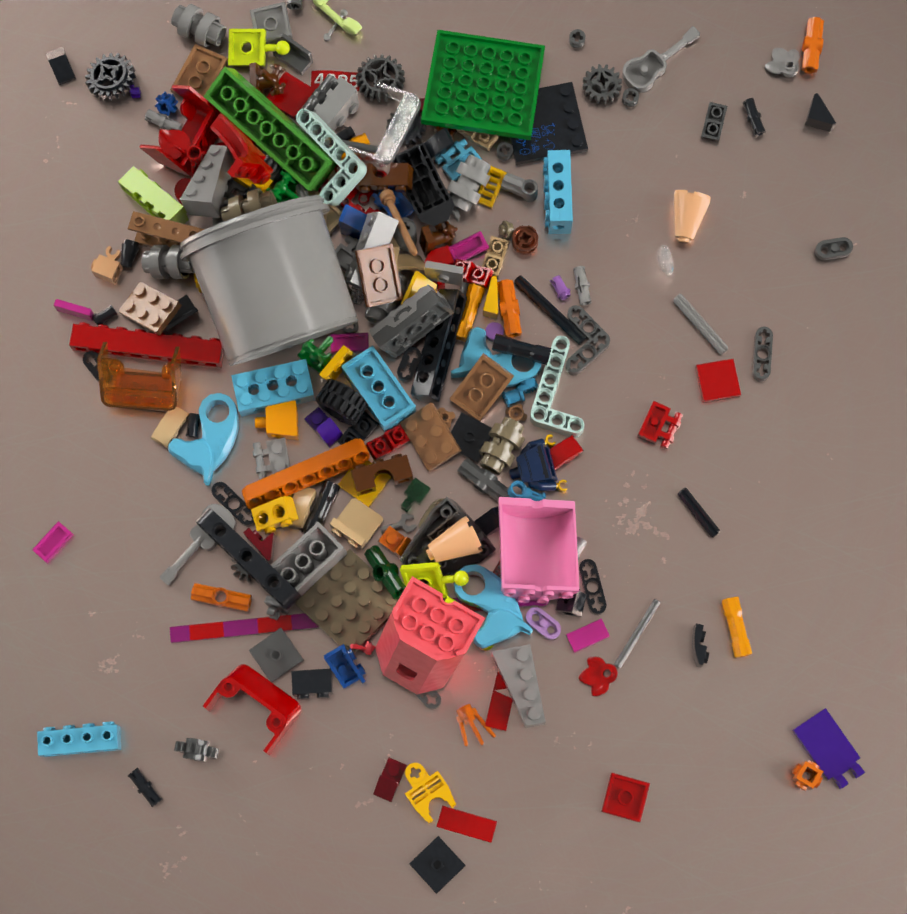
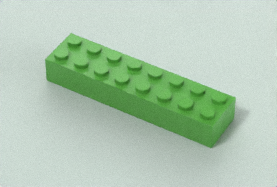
[204,67,337,191]

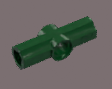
[364,545,406,599]

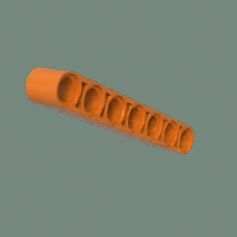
[242,439,370,510]

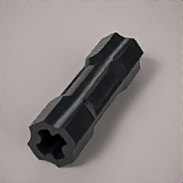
[492,333,552,365]
[302,480,340,534]

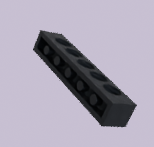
[410,289,467,402]

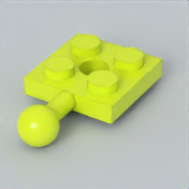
[228,29,290,67]
[400,562,469,598]

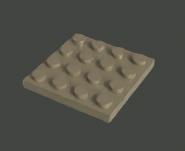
[295,549,399,654]

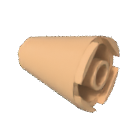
[674,190,711,243]
[426,516,483,562]

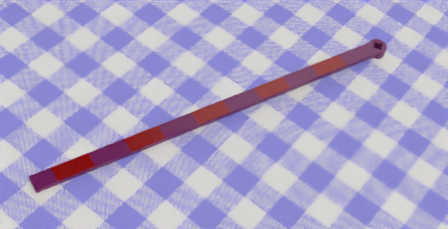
[170,598,551,643]

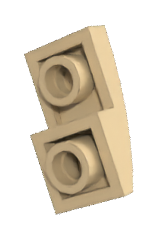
[456,129,499,152]
[482,236,510,276]
[151,405,189,448]
[291,487,317,529]

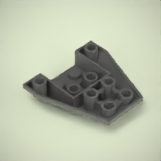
[400,497,496,584]

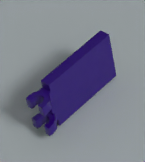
[792,708,865,789]

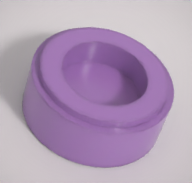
[485,322,504,342]

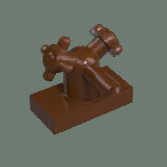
[249,62,286,96]
[419,221,458,258]

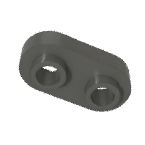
[815,237,853,261]

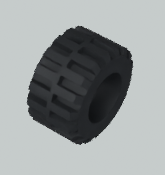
[315,379,368,425]

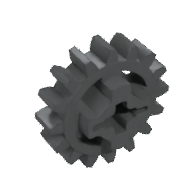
[582,64,622,104]
[174,738,219,762]

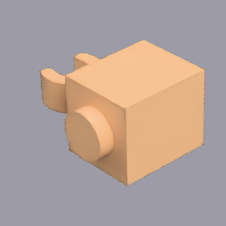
[91,246,123,285]

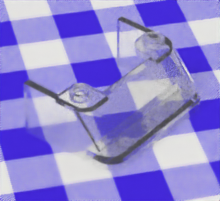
[347,82,421,168]

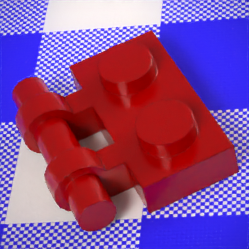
[638,401,683,449]

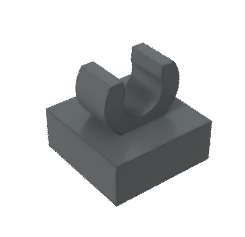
[264,595,290,620]

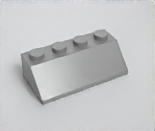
[270,522,347,607]

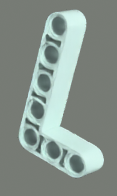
[296,109,367,206]
[530,335,584,438]

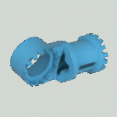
[501,378,539,408]
[507,481,546,501]

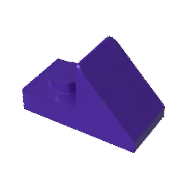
[304,407,343,448]

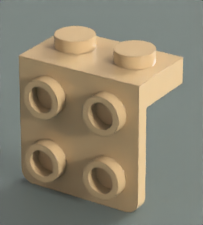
[390,237,425,272]
[330,498,383,550]

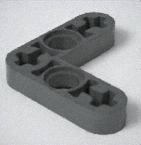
[565,305,610,375]

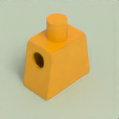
[255,400,299,440]

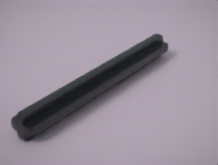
[514,275,586,344]

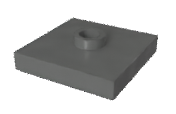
[249,628,304,682]

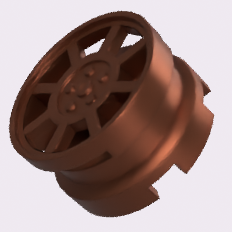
[512,225,538,255]

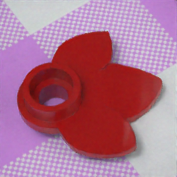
[579,656,618,696]

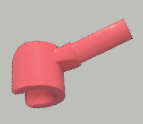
[350,640,376,655]

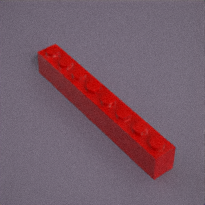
[69,322,224,368]

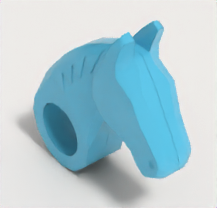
[451,327,541,387]
[168,393,239,486]
[454,564,533,649]

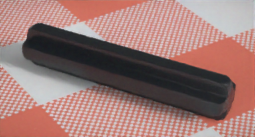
[678,488,720,537]

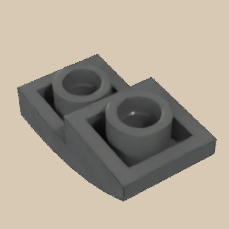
[701,102,728,141]

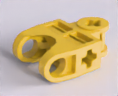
[405,763,456,823]

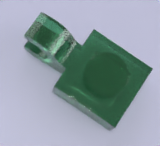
[401,478,431,512]

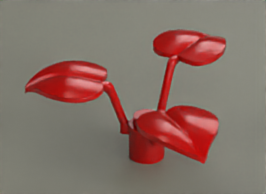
[158,129,236,206]

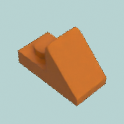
[377,526,411,558]

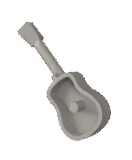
[622,26,700,93]
[160,504,236,585]

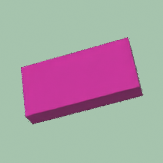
[449,231,489,262]
[54,299,94,321]
[330,332,369,354]
[32,521,74,563]
[566,619,610,653]

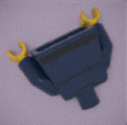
[509,434,567,492]

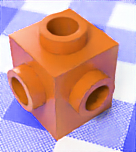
[792,760,823,791]

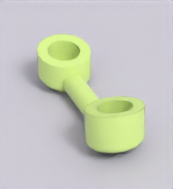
[312,0,362,35]

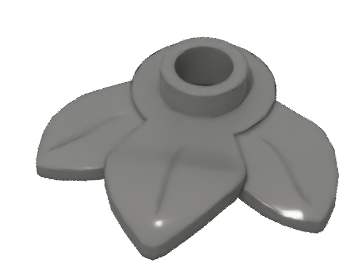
[765,48,800,77]

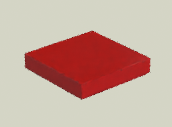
[266,71,315,120]
[696,359,741,403]
[601,773,650,823]

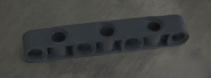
[196,508,301,610]

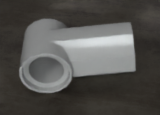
[501,173,538,202]

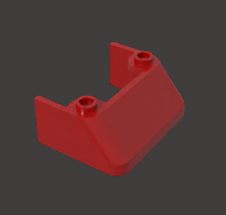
[139,85,221,176]
[203,664,301,755]

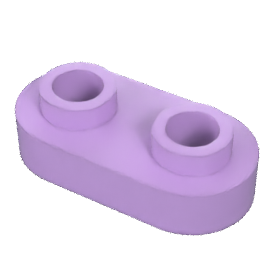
[526,607,561,640]

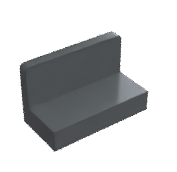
[273,33,313,75]

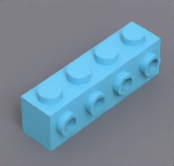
[37,722,121,757]

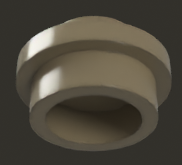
[498,221,514,239]

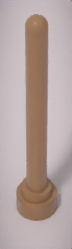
[379,189,418,256]

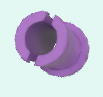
[550,275,571,300]

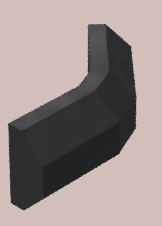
[390,142,455,226]

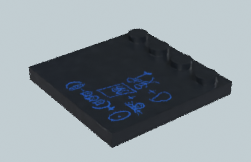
[510,82,588,165]

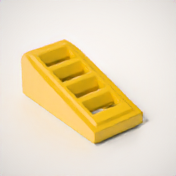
[478,166,507,209]
[482,276,498,319]

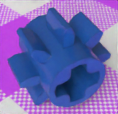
[155,91,179,116]

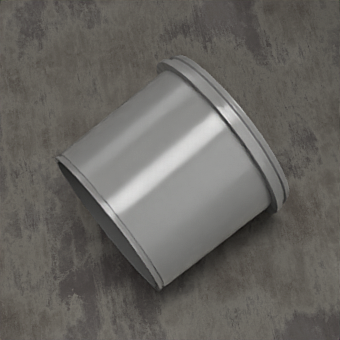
[180,195,358,366]

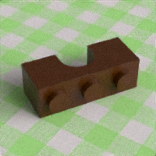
[354,163,413,193]
[351,454,413,496]

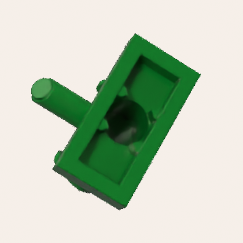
[266,171,300,203]
[297,336,333,374]

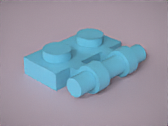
[435,138,482,182]

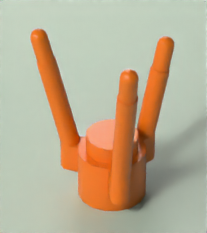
[456,704,496,746]

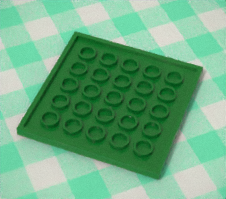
[421,29,545,140]

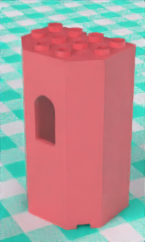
[375,576,485,695]

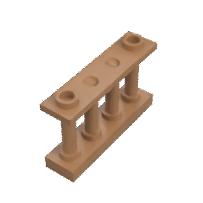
[127,211,205,248]

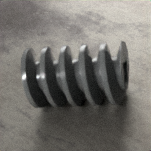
[393,217,417,252]

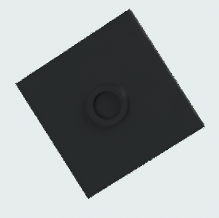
[451,412,492,464]
[409,836,466,894]

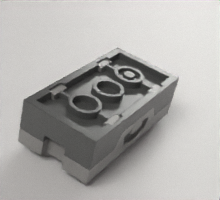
[369,284,454,358]

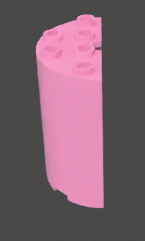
[498,497,579,604]

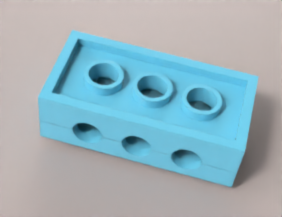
[543,150,573,234]
[341,345,416,432]
[231,359,316,417]

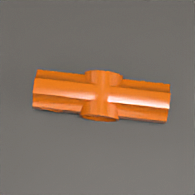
[801,17,824,74]
[497,279,522,338]
[191,583,252,612]

